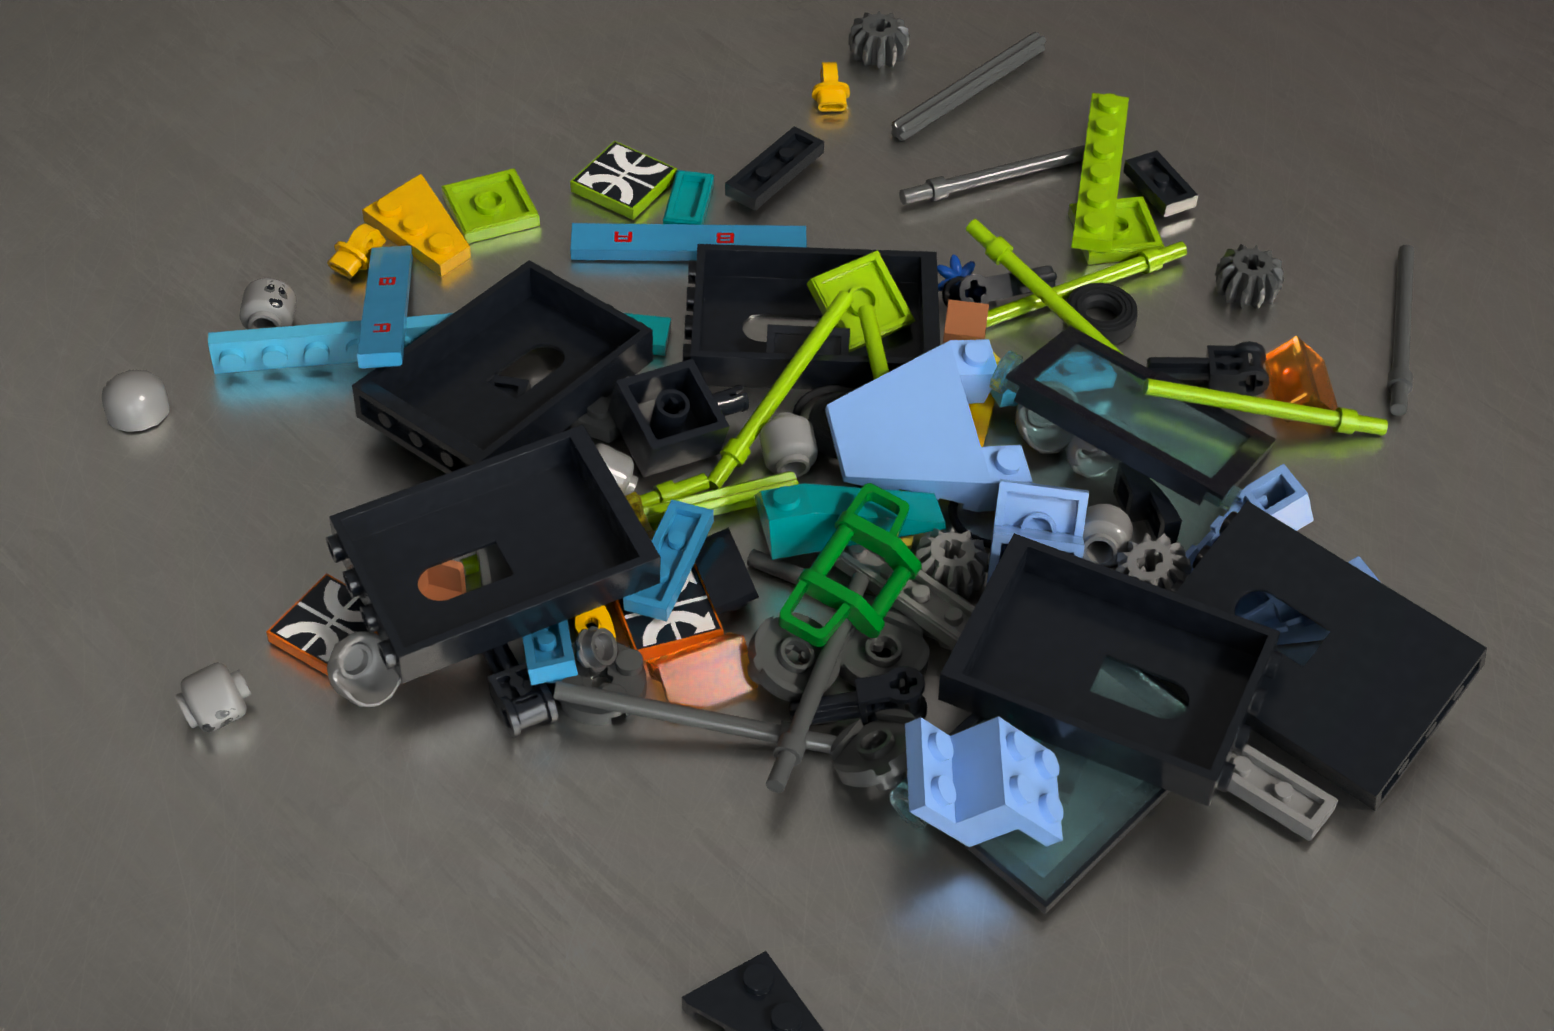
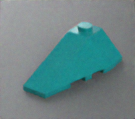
[754,483,946,560]

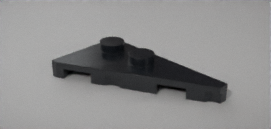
[682,951,824,1031]

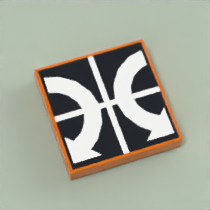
[613,564,724,661]
[266,573,378,676]

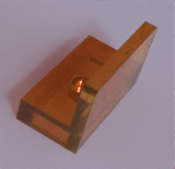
[1265,336,1338,423]
[646,632,758,709]

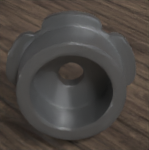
[574,626,618,672]

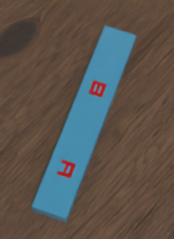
[570,223,807,261]
[357,245,413,369]

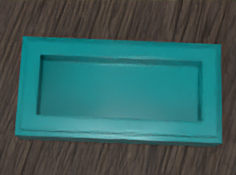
[663,170,714,225]

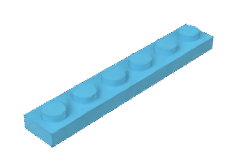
[208,313,453,374]

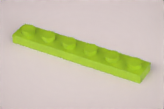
[1071,93,1129,253]

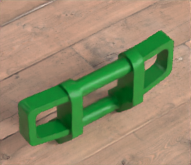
[778,483,922,647]

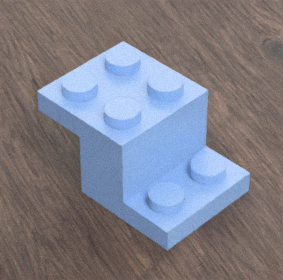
[986,479,1089,585]
[905,716,1064,847]

